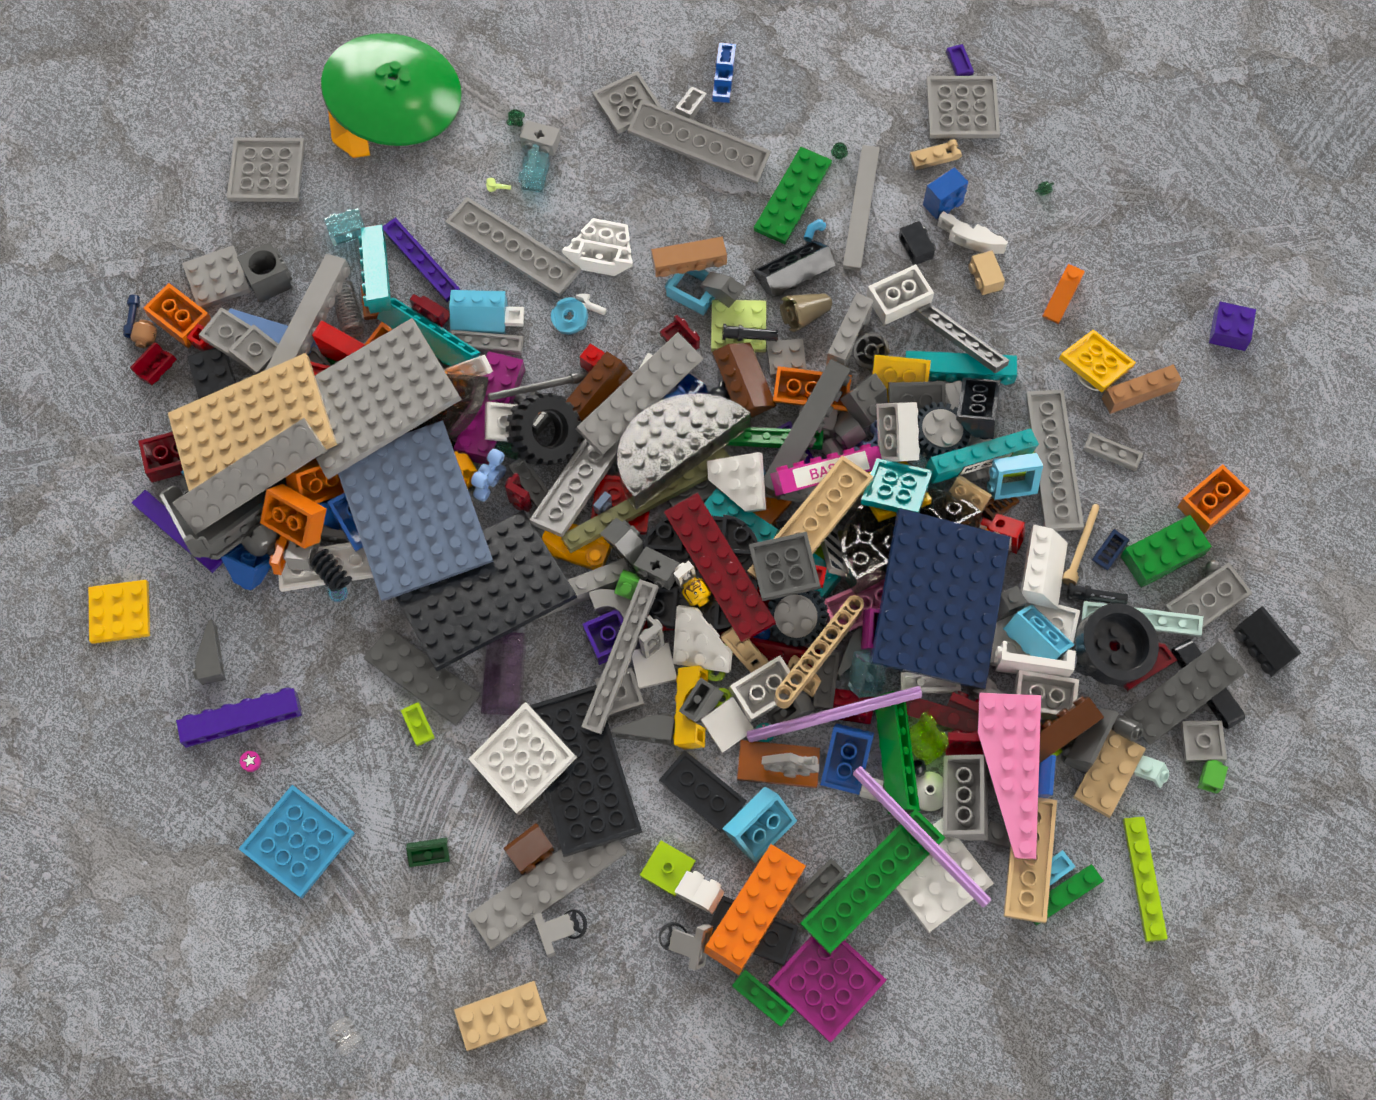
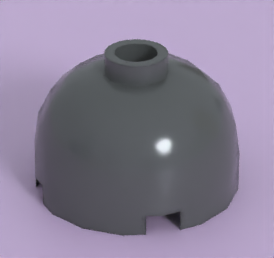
[852,331,890,369]
[241,525,281,557]

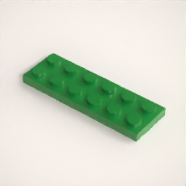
[754,147,832,245]

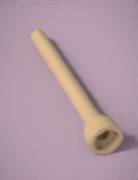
[1062,504,1099,585]

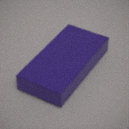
[946,44,974,76]

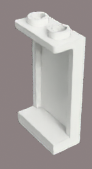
[993,641,1076,678]

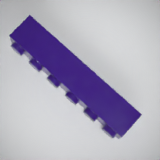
[176,687,302,748]

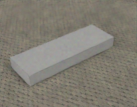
[1083,432,1143,471]

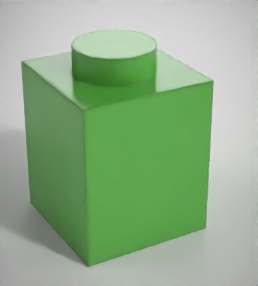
[614,569,641,600]
[1197,760,1228,794]

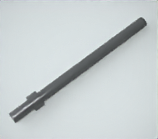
[487,371,590,401]

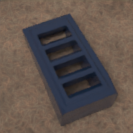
[1092,529,1130,571]

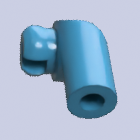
[804,219,826,242]

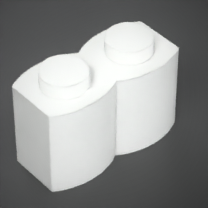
[675,871,724,914]

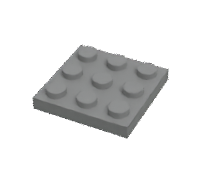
[592,71,661,134]
[182,245,251,309]

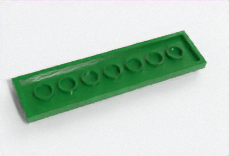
[800,809,945,954]

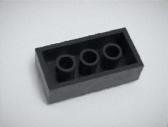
[187,348,236,399]

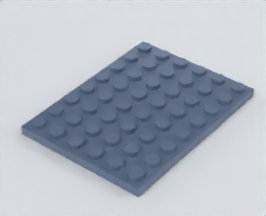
[338,420,494,602]

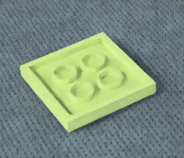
[711,300,766,352]

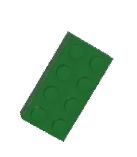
[1120,515,1212,588]

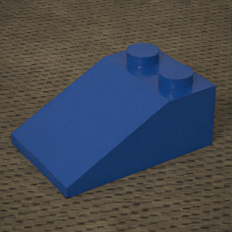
[327,493,363,552]
[820,723,875,795]

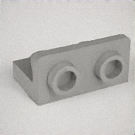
[638,615,665,659]

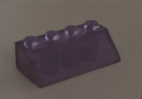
[481,632,527,715]

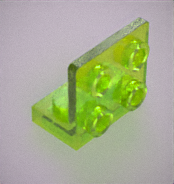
[909,712,949,766]

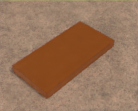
[737,740,820,788]

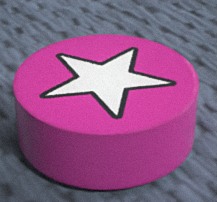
[240,751,261,772]

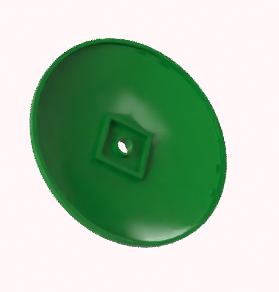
[321,33,461,146]

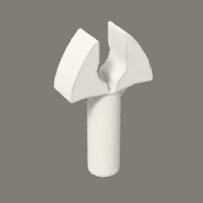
[576,294,606,315]

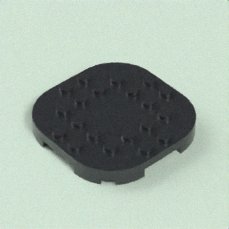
[641,515,758,632]

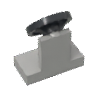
[533,909,587,958]
[658,922,713,970]

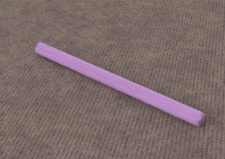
[747,686,922,742]
[853,766,991,907]

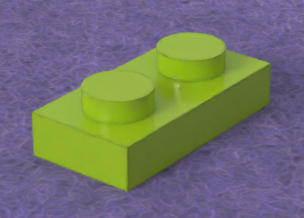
[400,702,435,747]

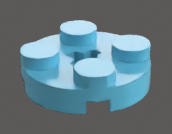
[551,297,588,334]

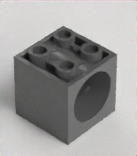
[237,242,293,303]

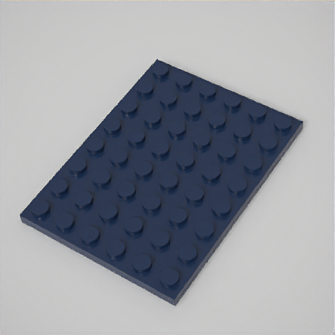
[870,509,1011,690]

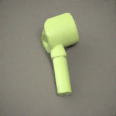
[486,178,511,192]

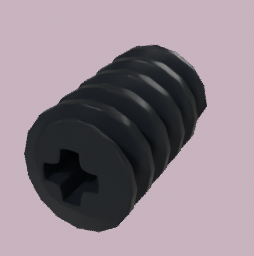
[310,549,352,592]

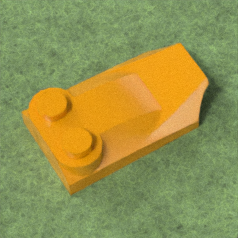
[541,524,612,570]

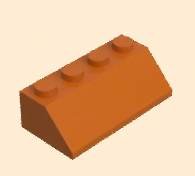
[773,366,852,411]

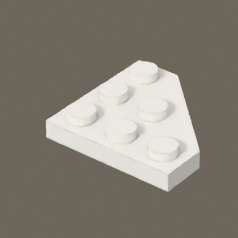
[707,452,766,513]
[673,605,732,673]

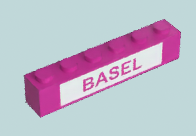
[770,444,882,496]

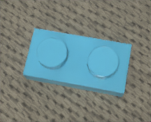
[1050,850,1076,886]

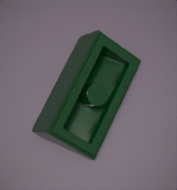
[406,838,450,867]

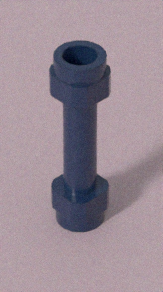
[123,294,140,338]

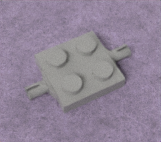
[761,753,820,778]

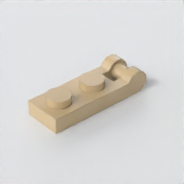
[910,139,962,171]
[721,627,769,673]

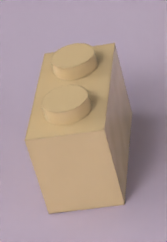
[969,250,1005,295]

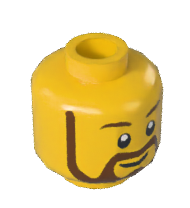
[682,577,711,607]

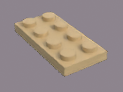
[1073,730,1146,818]
[454,981,548,1051]

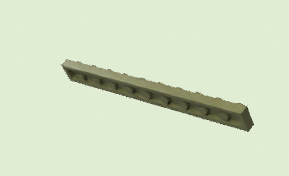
[561,448,730,553]

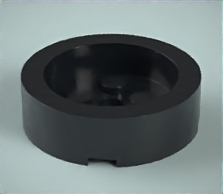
[1075,603,1159,686]

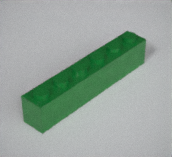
[874,691,920,815]

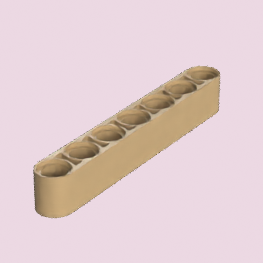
[775,595,864,708]

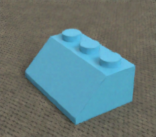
[449,290,508,334]
[1003,604,1074,660]
[722,787,797,863]

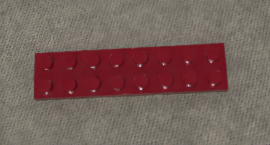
[664,492,776,643]

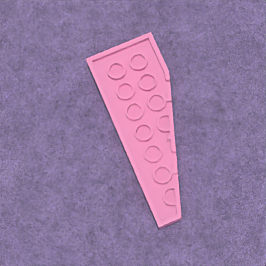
[978,693,1041,860]

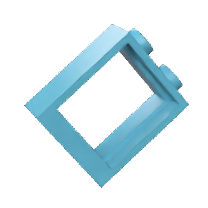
[665,270,715,316]
[987,453,1043,500]

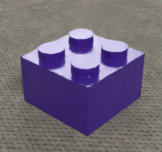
[1209,301,1256,351]
[582,609,623,665]

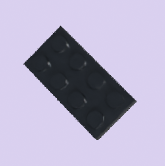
[659,750,747,833]
[710,895,799,966]

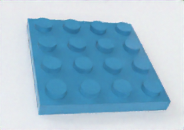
[239,785,355,899]

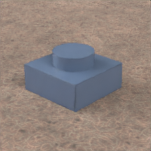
[593,491,612,515]

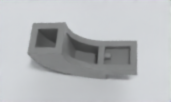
[589,589,631,618]

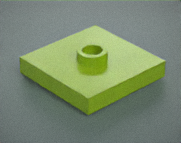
[640,840,696,897]

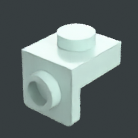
[1134,755,1169,788]

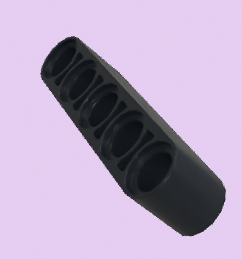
[1171,639,1245,729]

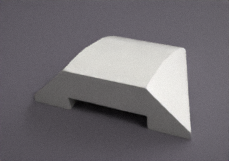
[562,218,633,276]

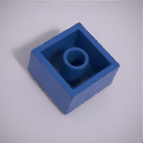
[923,167,968,220]

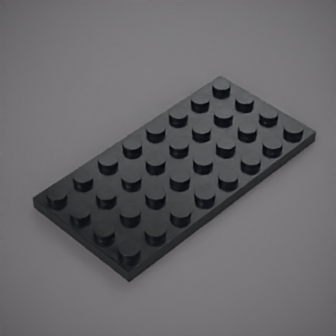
[529,685,642,857]

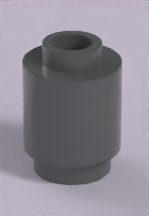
[1112,715,1143,742]

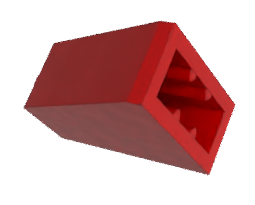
[312,321,365,361]

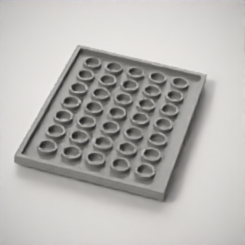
[315,318,462,479]

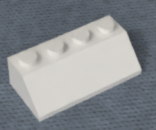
[1020,525,1068,609]

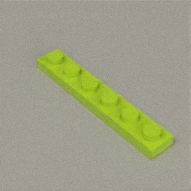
[1122,816,1168,942]

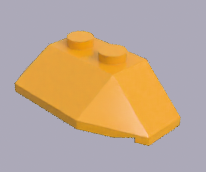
[328,111,370,158]

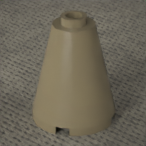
[780,293,832,332]

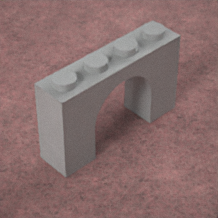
[826,293,874,367]

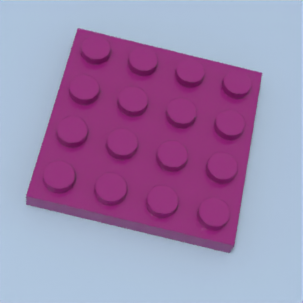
[768,936,887,1043]

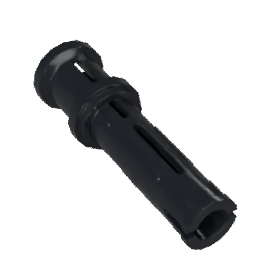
[722,323,778,342]
[1066,583,1128,605]

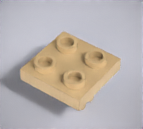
[941,475,992,527]

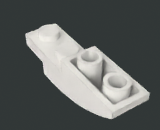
[937,211,1008,254]

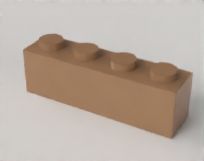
[651,236,727,277]
[1102,364,1182,414]

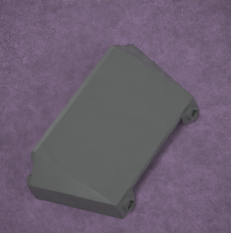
[159,477,287,560]

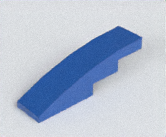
[712,43,736,103]

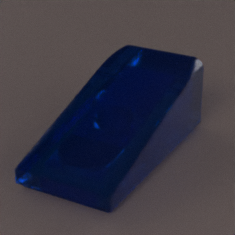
[675,373,708,404]

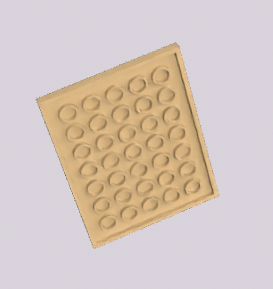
[168,353,337,491]

